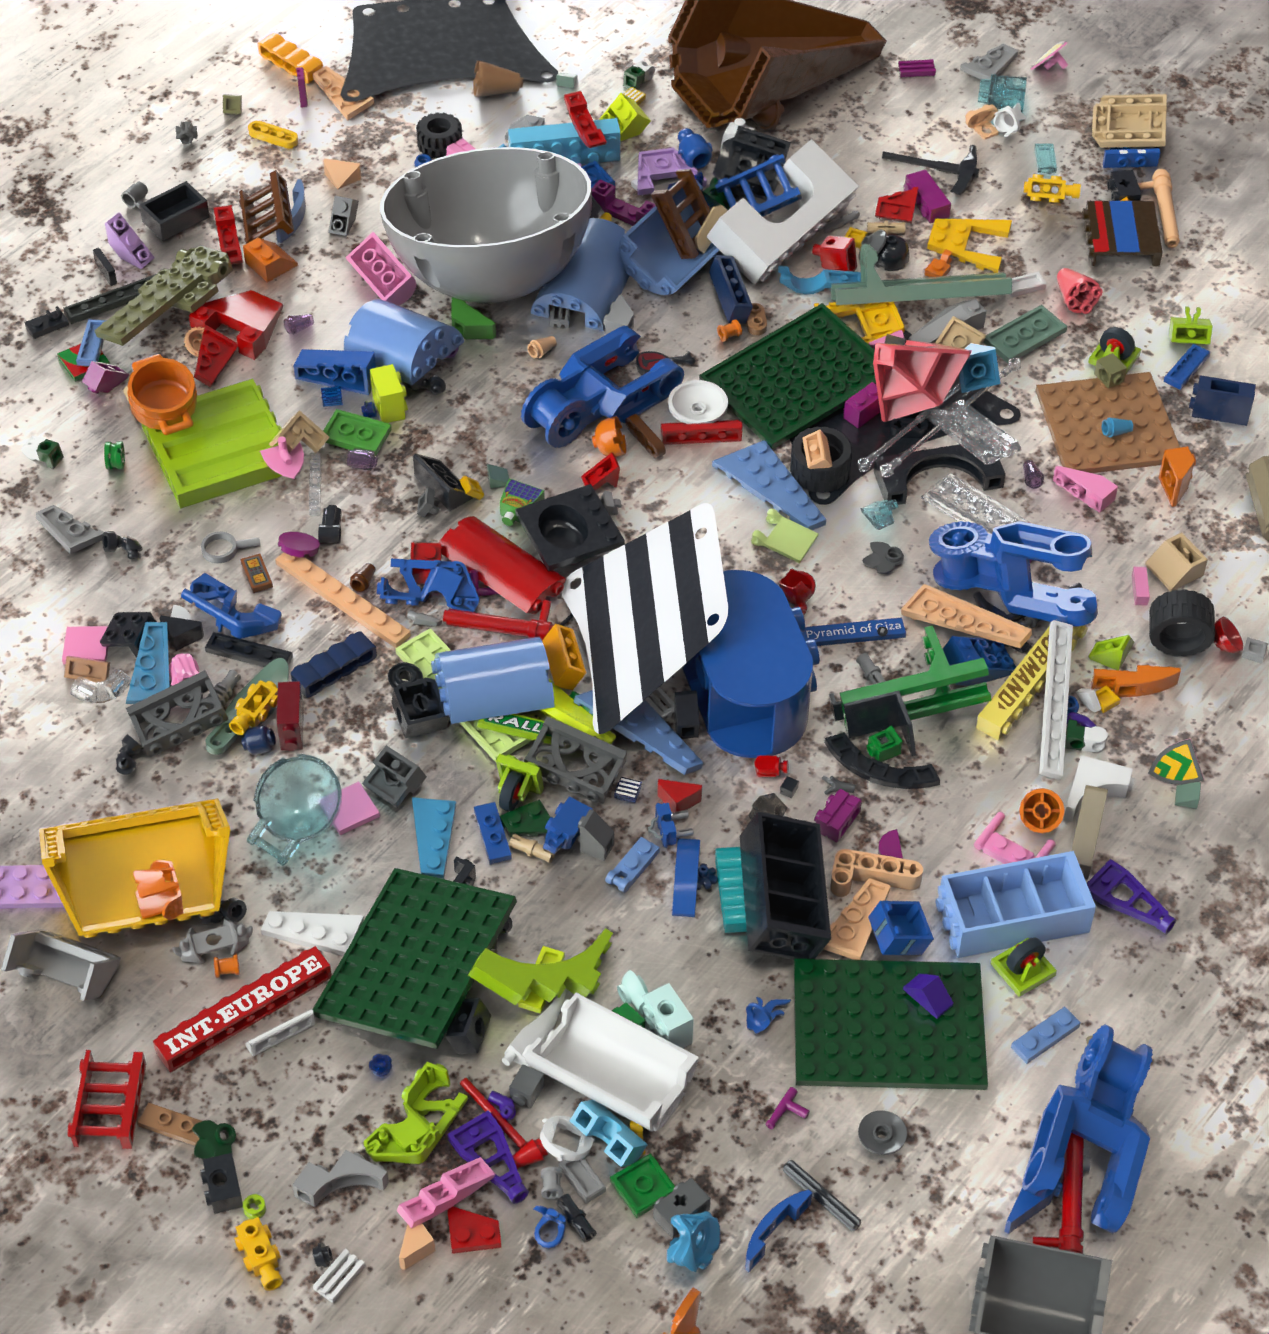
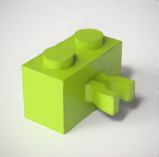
[1168,306,1213,344]

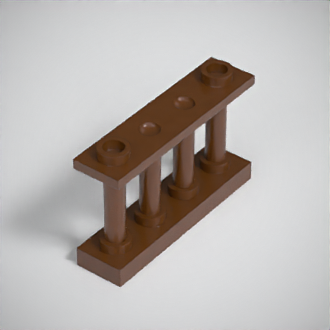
[650,169,710,259]
[239,170,294,244]

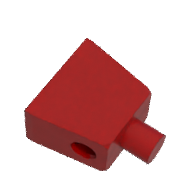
[812,236,857,272]

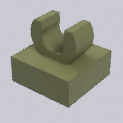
[223,94,242,114]

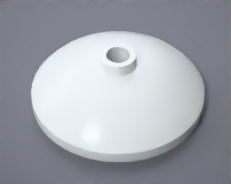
[668,380,728,424]

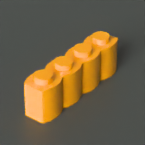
[258,33,323,84]

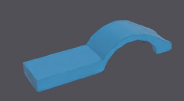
[778,266,861,294]

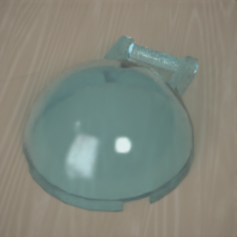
[247,754,342,866]

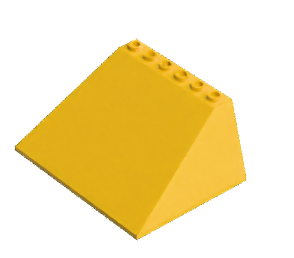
[39,798,230,938]

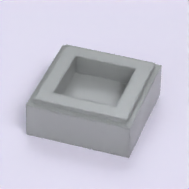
[1242,637,1268,663]

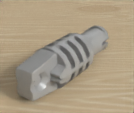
[202,670,241,713]

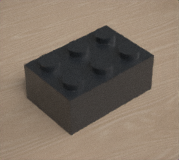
[139,181,210,241]

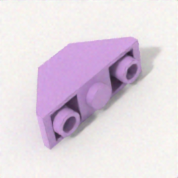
[105,212,155,269]

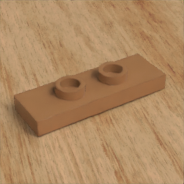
[138,1103,202,1146]

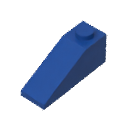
[1004,1174,1063,1234]

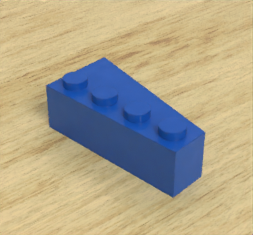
[293,349,376,396]

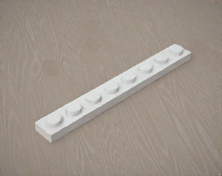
[1039,620,1073,780]

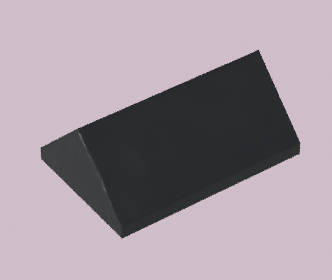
[413,453,474,511]

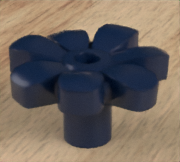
[697,863,718,890]

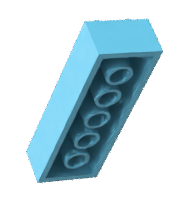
[508,118,620,165]

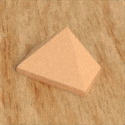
[323,158,361,189]

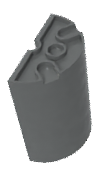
[969,1235,1112,1334]

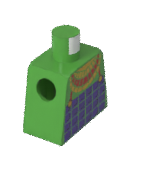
[500,478,545,526]

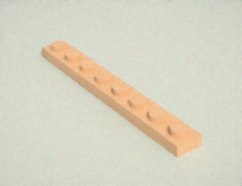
[275,552,411,648]

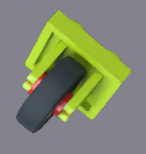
[1088,327,1141,374]
[496,754,544,811]
[990,937,1057,997]

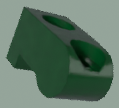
[702,183,730,210]

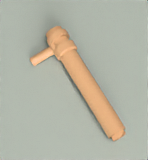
[1138,169,1180,248]

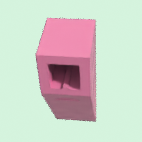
[1053,466,1118,513]

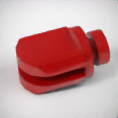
[754,755,789,778]

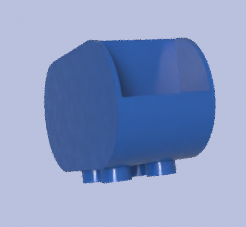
[682,570,820,758]

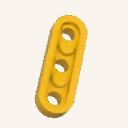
[248,121,298,149]

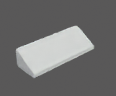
[245,1009,315,1056]

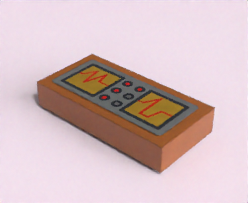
[240,554,273,593]

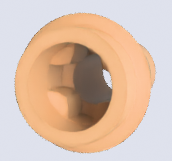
[527,336,557,358]

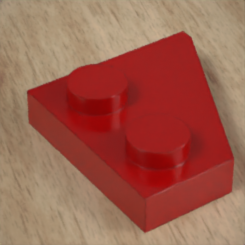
[875,187,919,223]
[447,1206,502,1254]

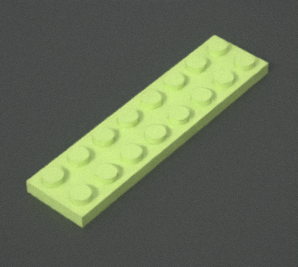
[395,628,531,762]

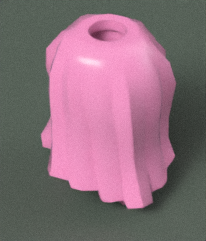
[169,653,199,686]

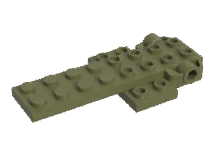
[95,245,233,346]

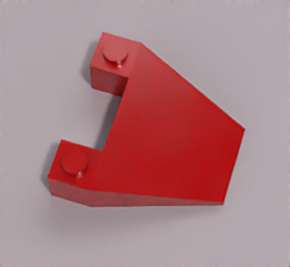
[189,290,283,360]

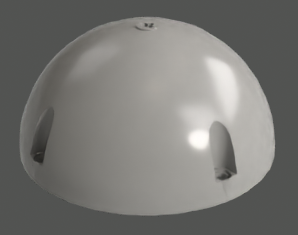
[380,147,592,303]

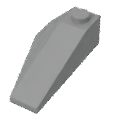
[909,299,987,343]

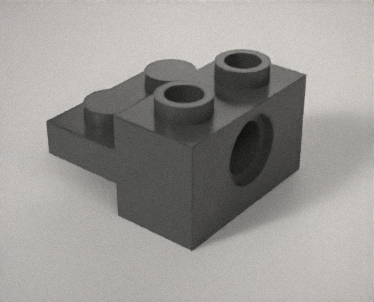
[362,745,427,808]

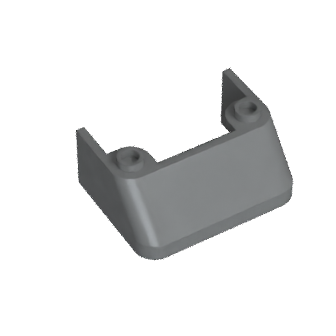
[1,929,121,1001]

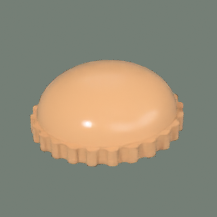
[184,327,204,357]

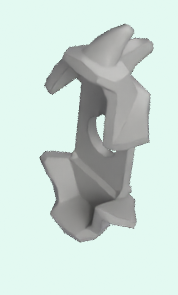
[173,918,253,964]

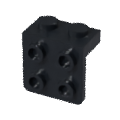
[100,612,157,658]

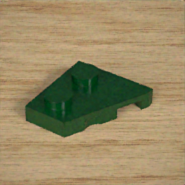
[500,799,550,837]

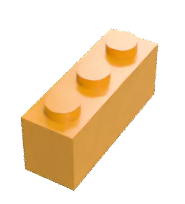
[542,623,586,691]

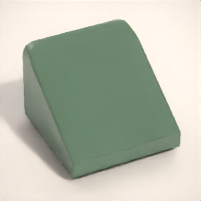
[556,72,578,88]
[487,464,509,488]
[1175,782,1201,809]

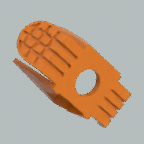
[133,860,184,920]

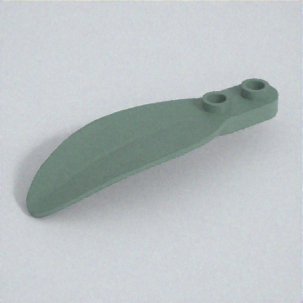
[205,658,289,755]

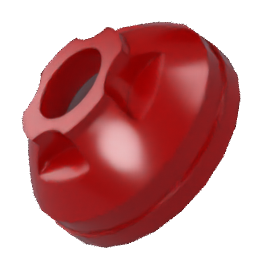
[1214,616,1243,654]

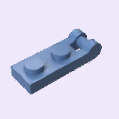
[605,837,660,893]

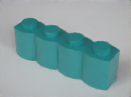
[715,847,747,933]

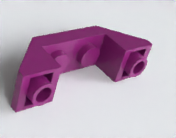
[591,179,656,226]

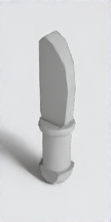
[824,210,860,233]

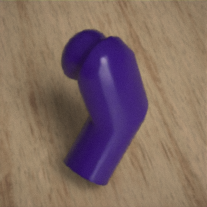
[1067,712,1097,728]
[488,1090,516,1120]

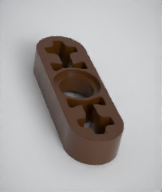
[625,414,666,459]

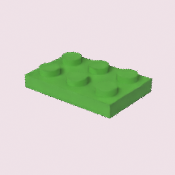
[323,409,392,457]

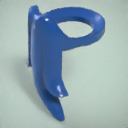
[746,997,791,1034]
[534,1206,566,1248]

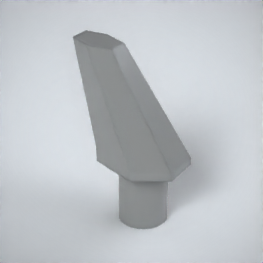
[407,610,442,626]

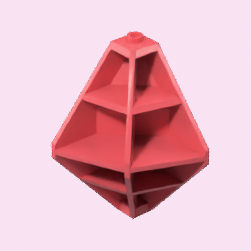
[873,340,972,422]

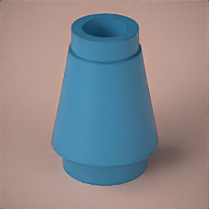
[1101,417,1133,437]

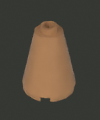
[473,61,523,97]

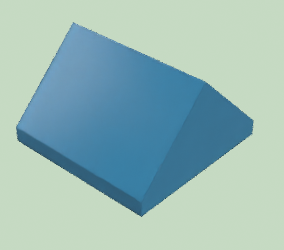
[959,343,1001,393]

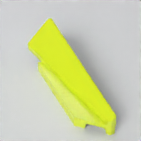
[540,679,616,744]

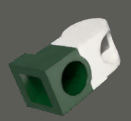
[623,61,655,90]
[21,436,64,469]
[1065,719,1108,752]

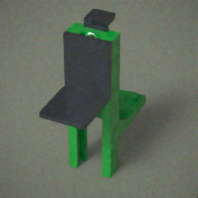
[829,625,991,756]

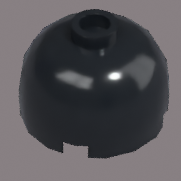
[875,234,910,271]

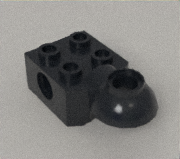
[388,662,449,739]

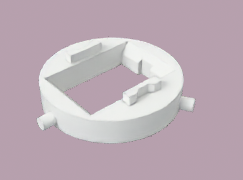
[540,1116,595,1161]

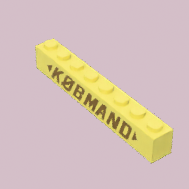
[976,625,1088,740]

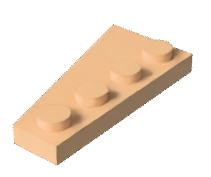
[313,66,374,120]
[824,878,891,960]

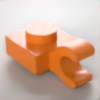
[924,249,953,277]

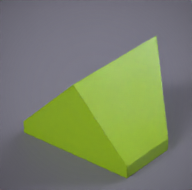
[1088,635,1134,670]

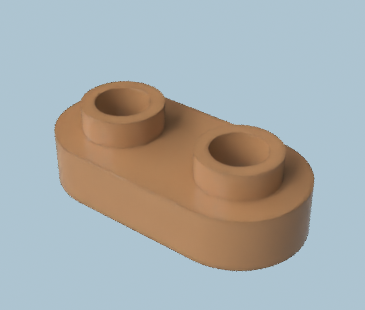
[746,303,767,336]

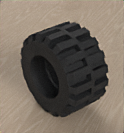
[416,112,462,159]

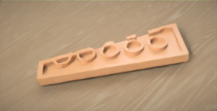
[901,584,1032,648]

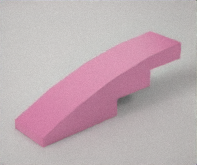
[397,1157,495,1228]

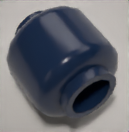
[242,725,276,756]

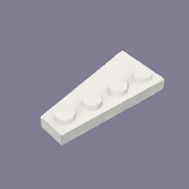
[261,911,364,956]

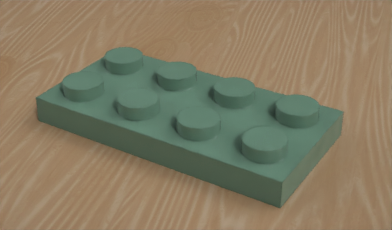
[983,304,1068,364]

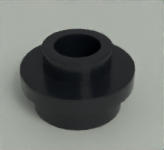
[312,1242,333,1268]

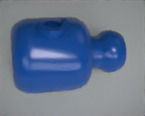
[678,128,713,169]

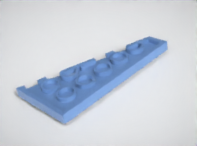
[712,440,826,530]
[573,690,703,775]

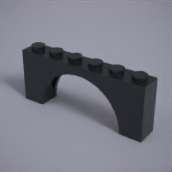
[873,439,1006,507]

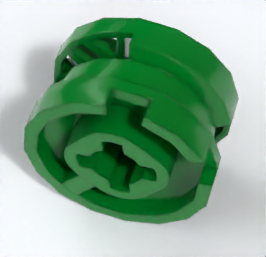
[104,441,125,470]

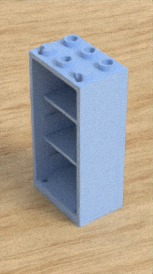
[936,851,1096,958]

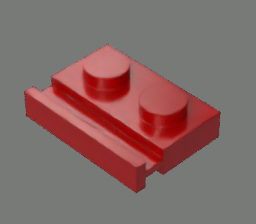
[410,542,442,585]

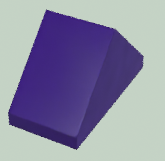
[903,973,954,1019]

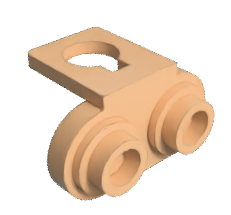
[965,104,999,140]

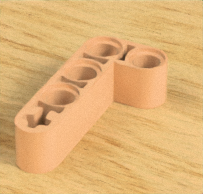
[830,849,923,897]

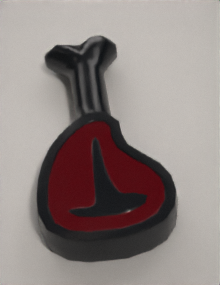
[636,351,695,375]

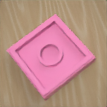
[62,626,108,664]
[319,781,380,835]

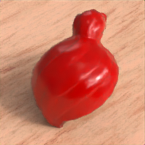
[779,568,816,615]

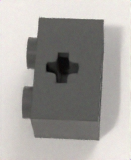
[653,1178,711,1238]

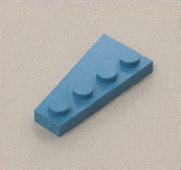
[126,622,170,704]
[412,797,456,879]

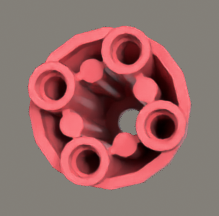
[1057,268,1103,314]

